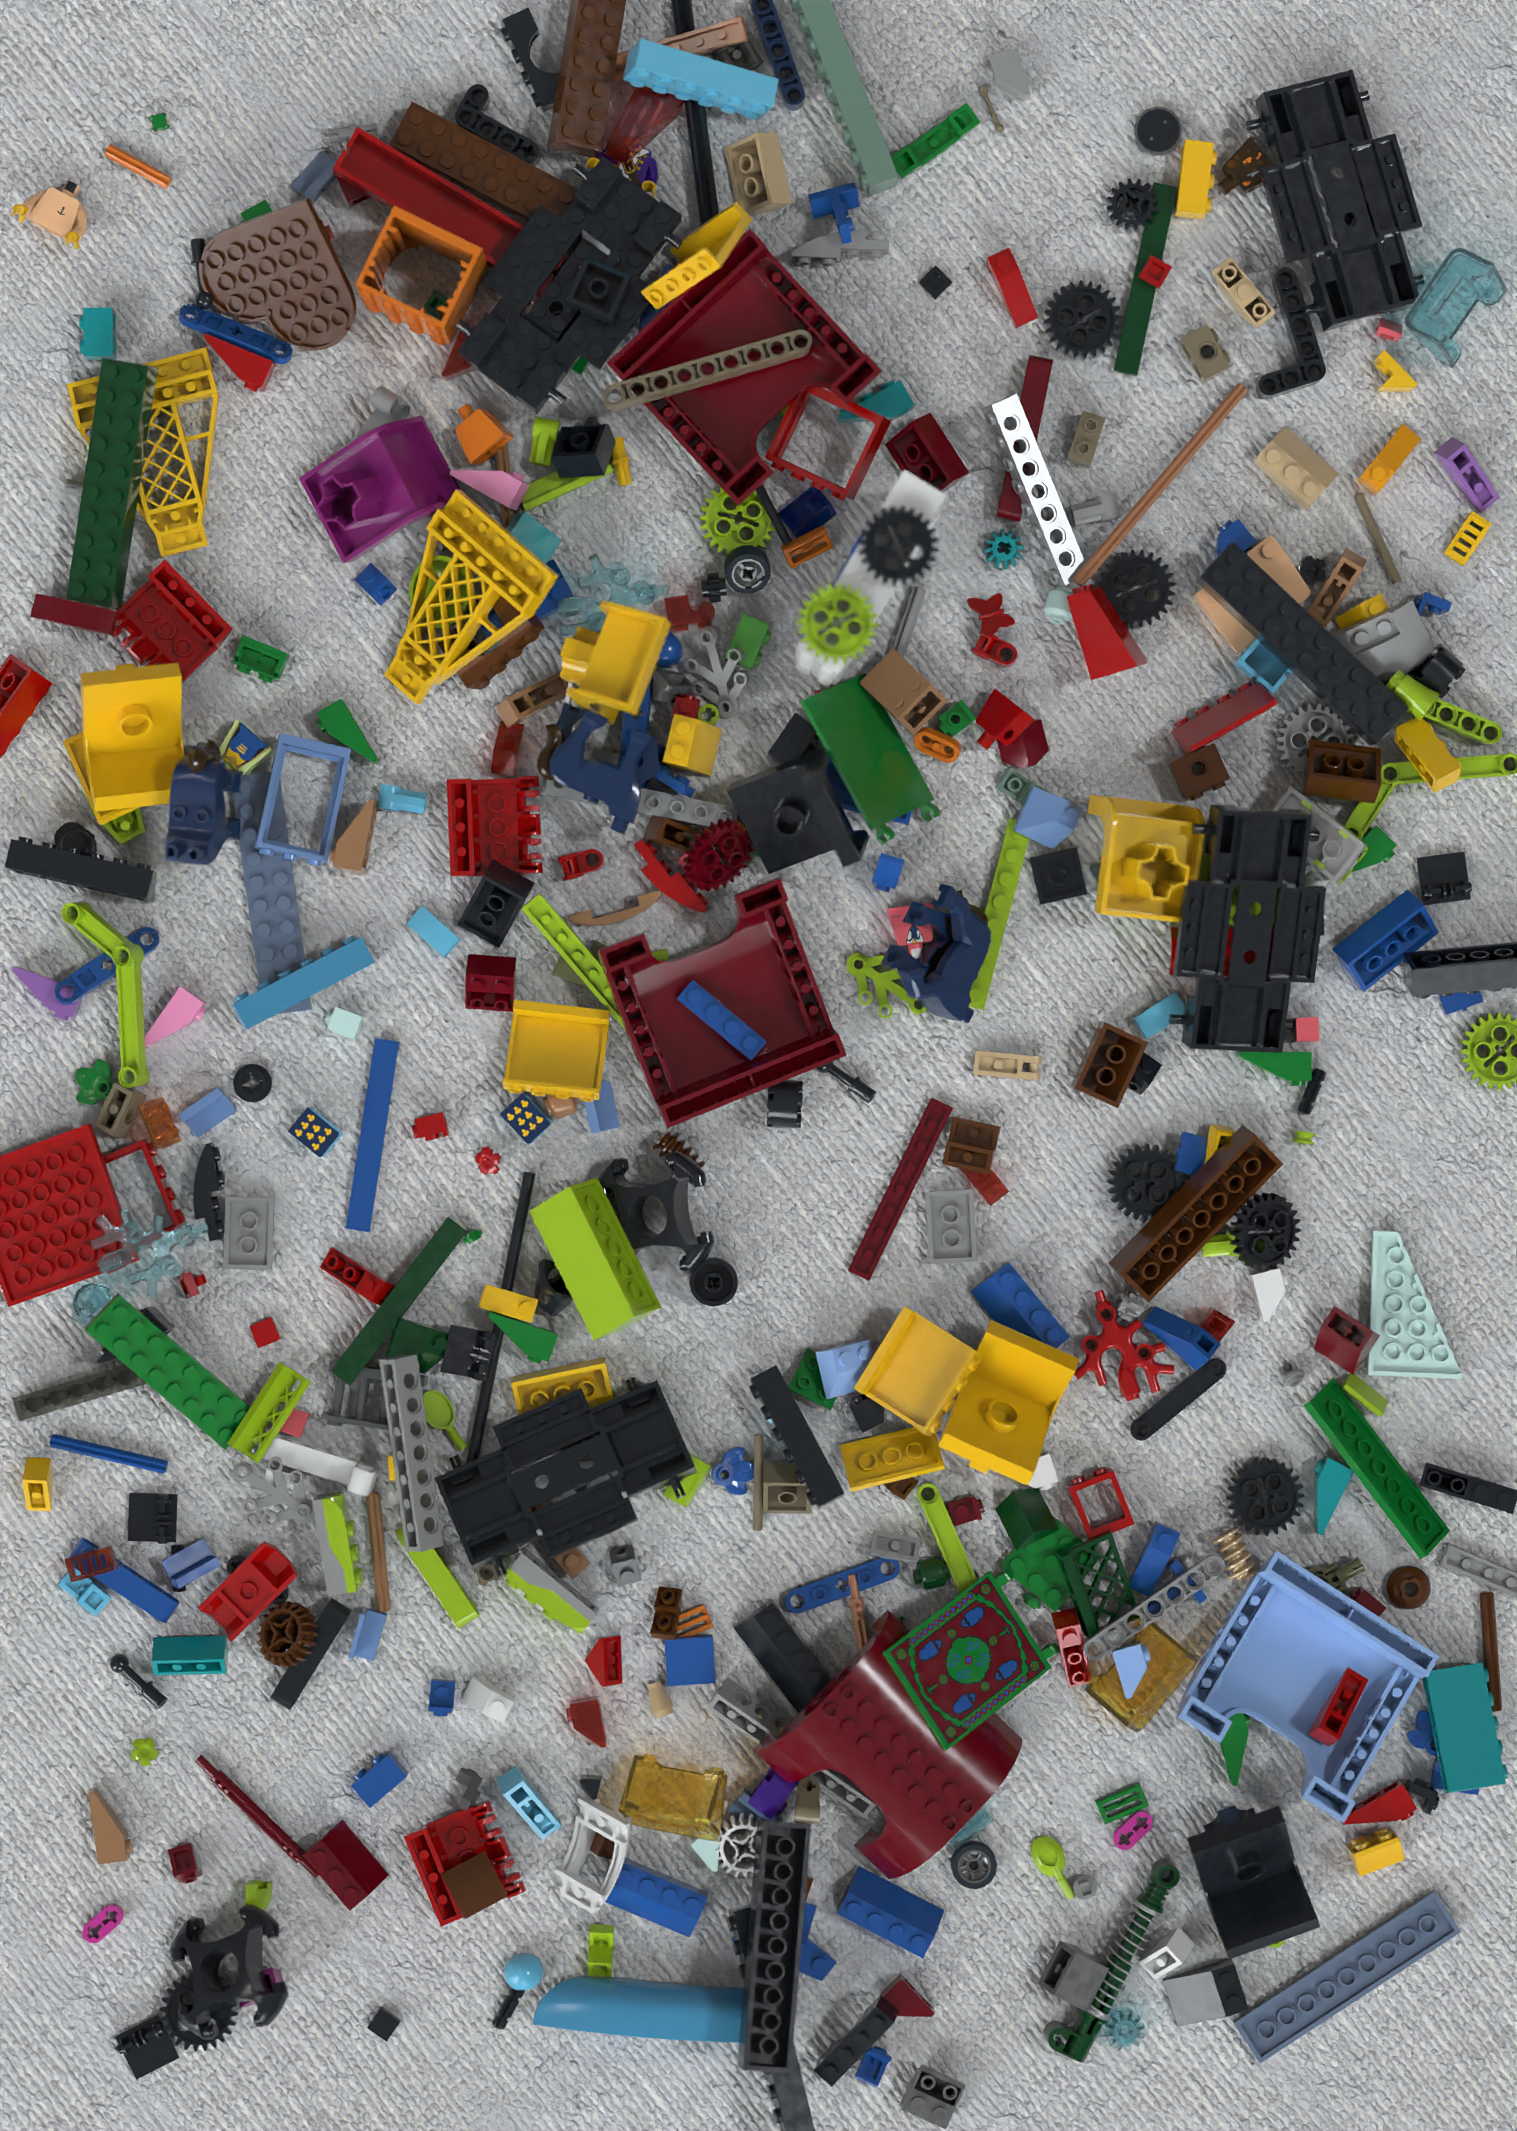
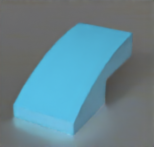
[406,906,461,958]
[1132,991,1186,1039]
[58,1564,111,1616]

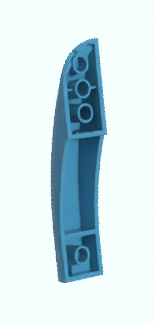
[533,1977,744,2043]

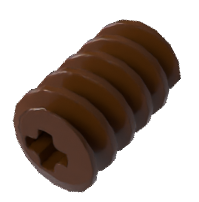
[652,1131,705,1172]

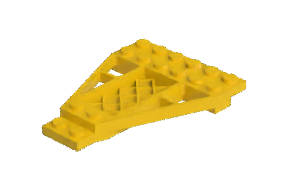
[66,347,220,558]
[384,489,559,704]

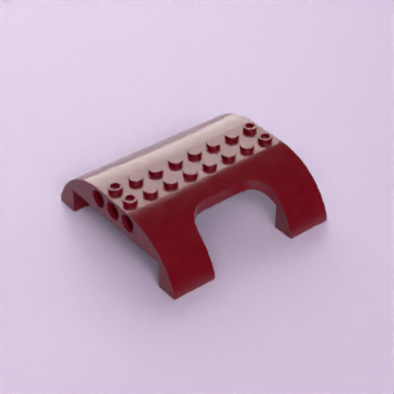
[607,228,883,506]
[598,877,847,1128]
[753,1610,1022,1879]

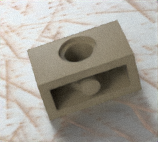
[1179,324,1231,384]
[1066,411,1106,468]
[94,1082,147,1138]

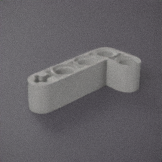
[355,386,411,440]

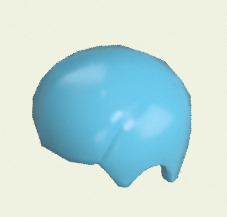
[504,1953,543,1990]

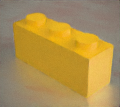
[1174,139,1217,219]
[1394,718,1461,793]

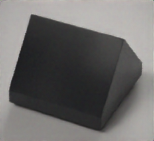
[579,1775,602,1800]

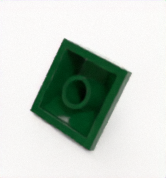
[385,1317,449,1374]

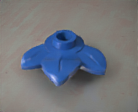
[711,1447,754,1495]
[1407,1710,1437,1756]

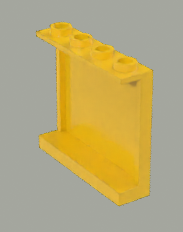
[641,201,752,310]
[502,999,610,1102]
[854,1306,981,1437]

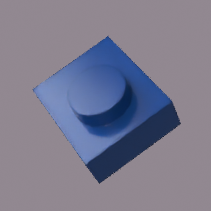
[354,563,397,606]
[854,2046,892,2088]

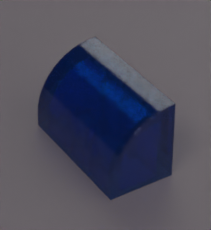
[778,486,837,539]

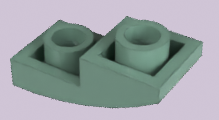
[995,767,1048,805]

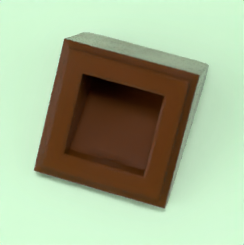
[883,1477,919,1500]
[590,1832,615,1860]

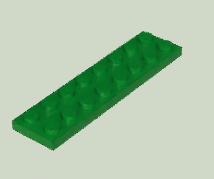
[84,1293,251,1450]
[1303,1378,1450,1559]

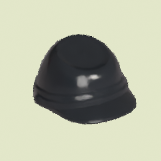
[54,822,97,856]

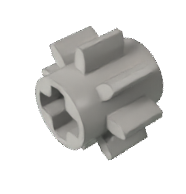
[1113,1289,1144,1322]

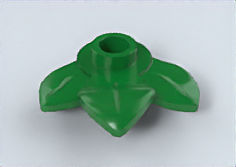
[75,1059,116,1105]

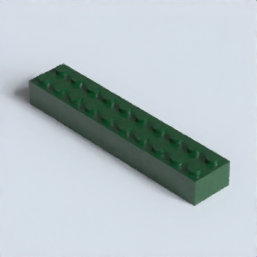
[66,358,158,608]

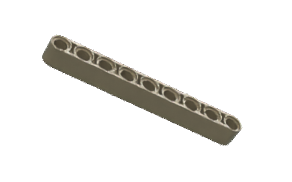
[603,330,812,411]

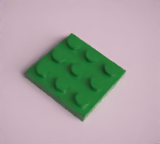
[1000,1515,1101,1612]

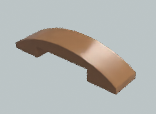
[568,890,662,926]

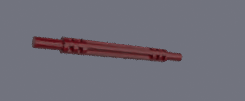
[195,1754,319,1879]

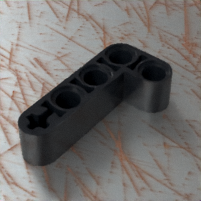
[455,84,541,166]

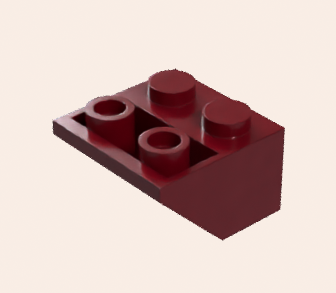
[465,954,517,1012]
[1314,1306,1380,1375]

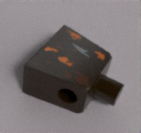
[1217,137,1273,196]

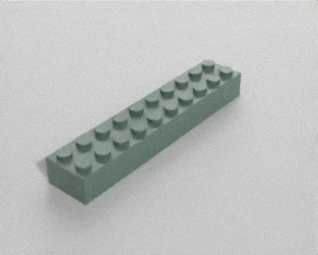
[789,0,898,197]

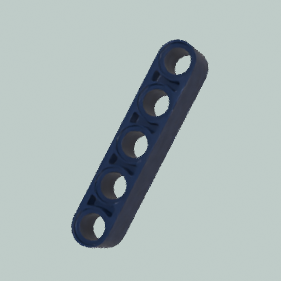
[751,0,805,111]

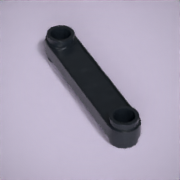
[1130,1358,1227,1441]

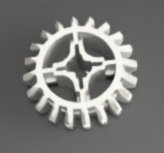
[714,1812,762,1879]

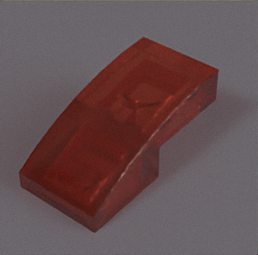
[960,1168,1009,1206]

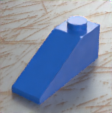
[1129,1521,1181,1596]

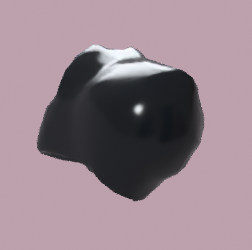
[534,1259,573,1316]

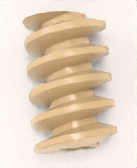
[1212,1526,1258,1580]

